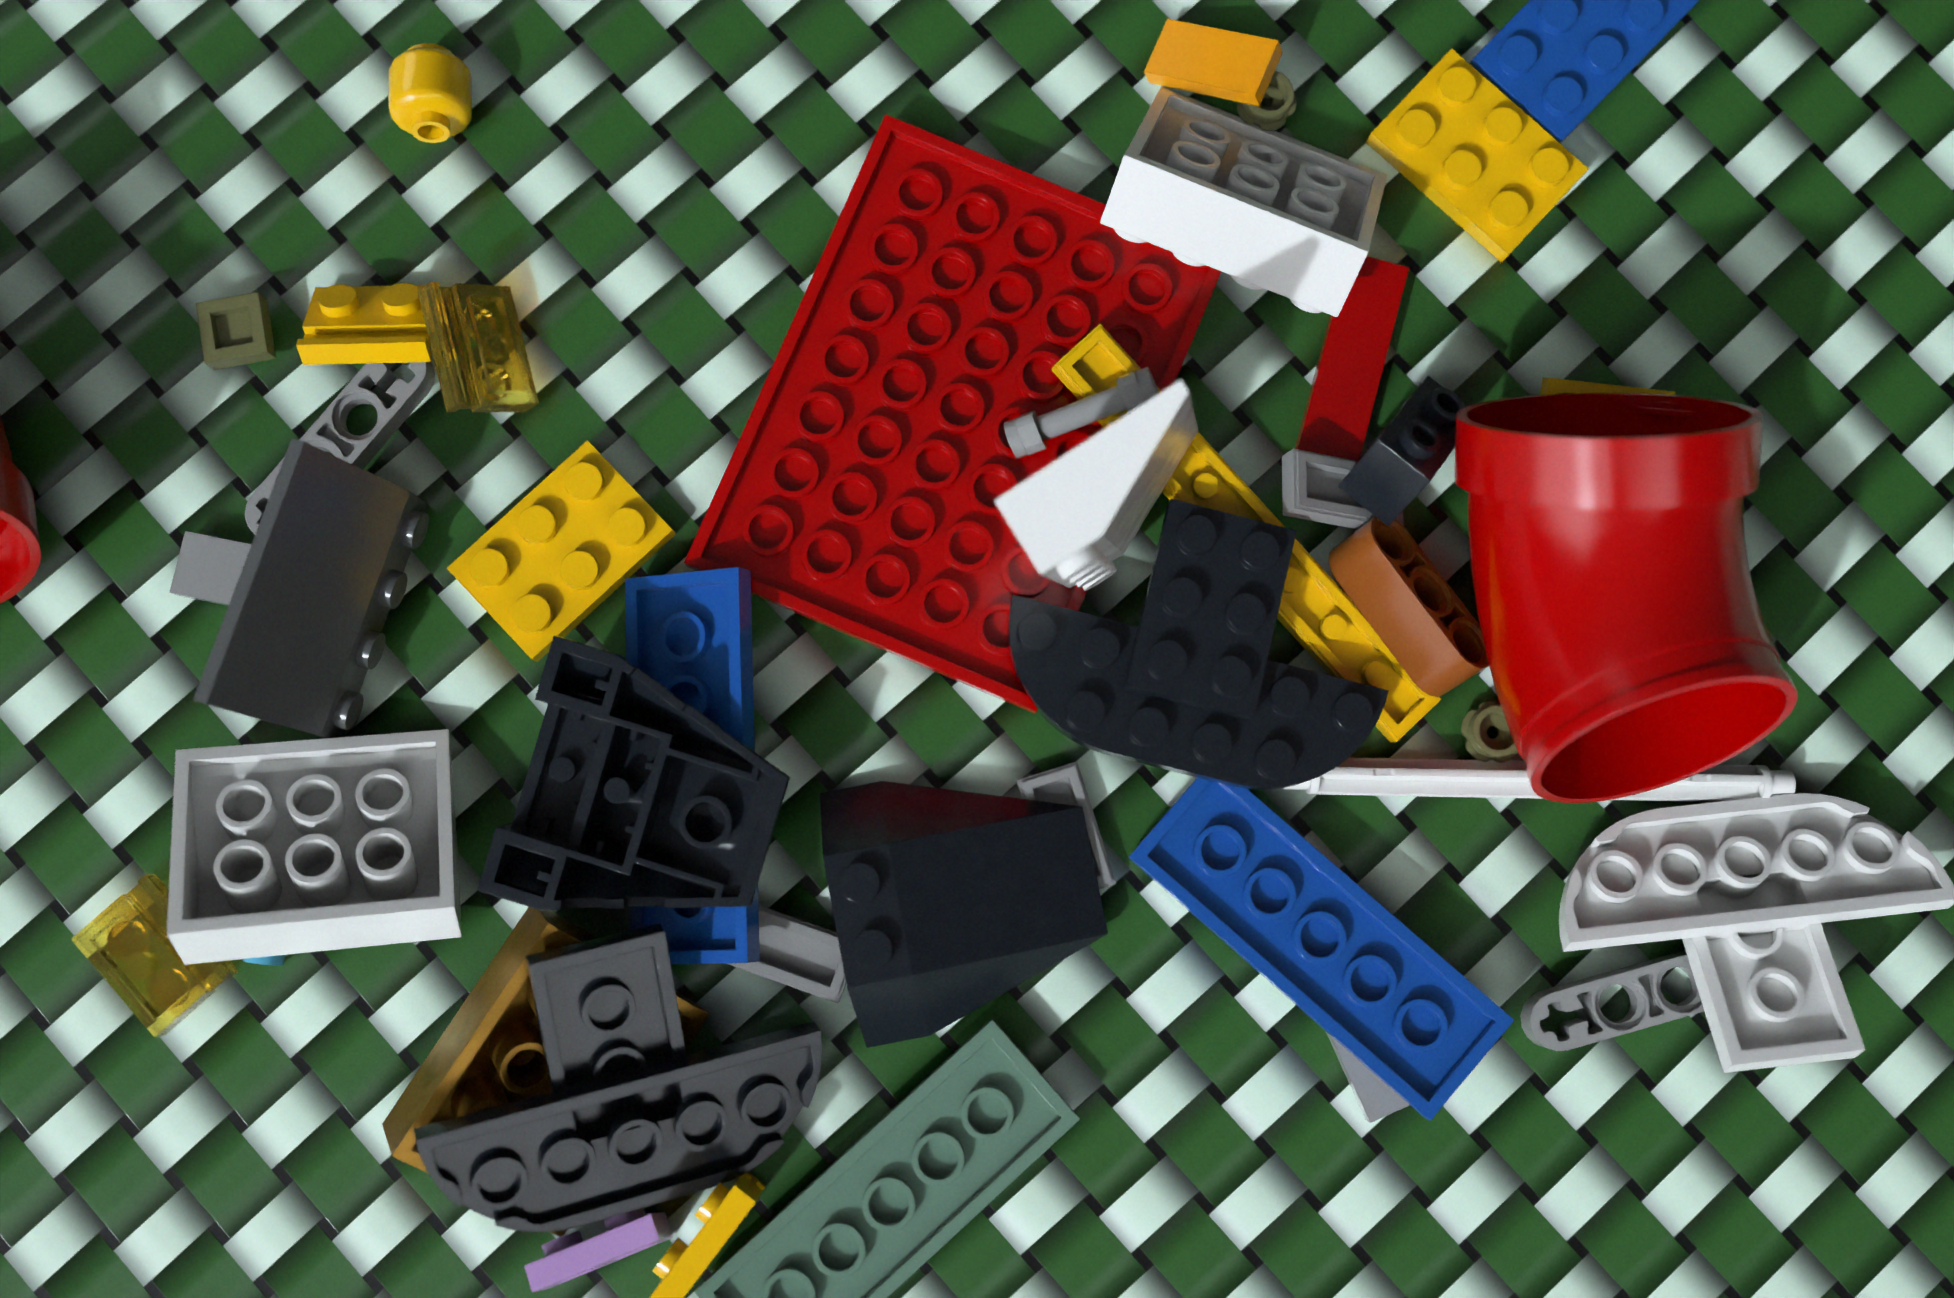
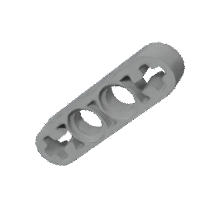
[245,362,435,534]
[1520,950,1704,1051]

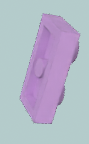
[524,1208,673,1292]

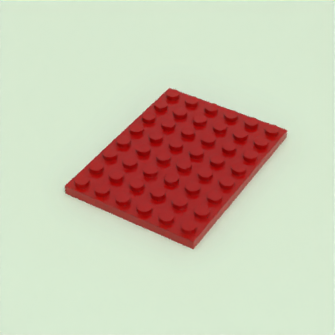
[684,114,1221,714]

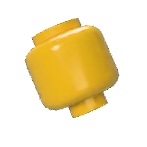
[389,43,472,143]

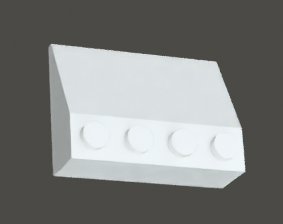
[1100,86,1387,317]
[994,380,1199,591]
[167,729,461,965]

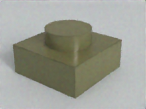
[196,292,276,370]

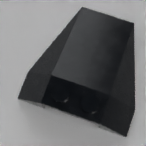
[477,636,790,910]
[819,781,1108,1048]

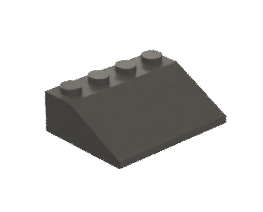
[193,438,429,738]

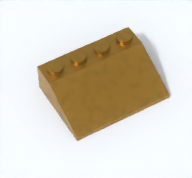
[382,907,709,1237]

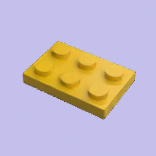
[1366,48,1589,263]
[447,440,676,662]

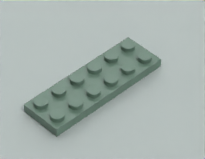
[694,1018,1080,1298]

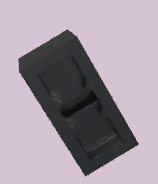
[1338,376,1467,526]

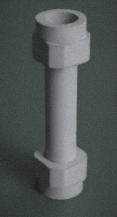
[1004,366,1159,458]

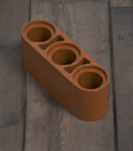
[1328,516,1489,697]

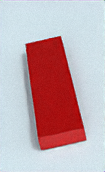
[1295,256,1409,461]

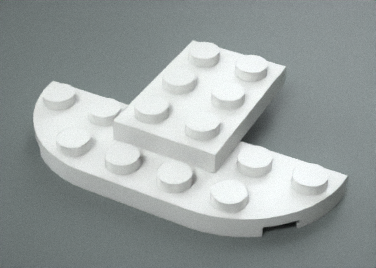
[1559,793,1954,1073]

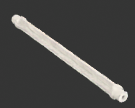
[1282,758,1796,802]

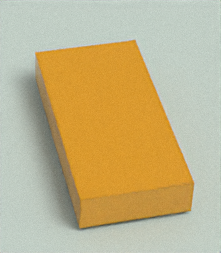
[1144,19,1283,107]

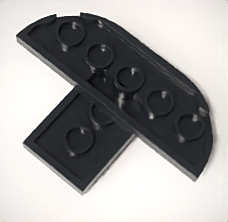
[1008,499,1389,790]
[414,923,823,1232]

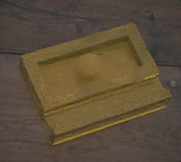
[418,282,539,412]
[71,875,238,1038]

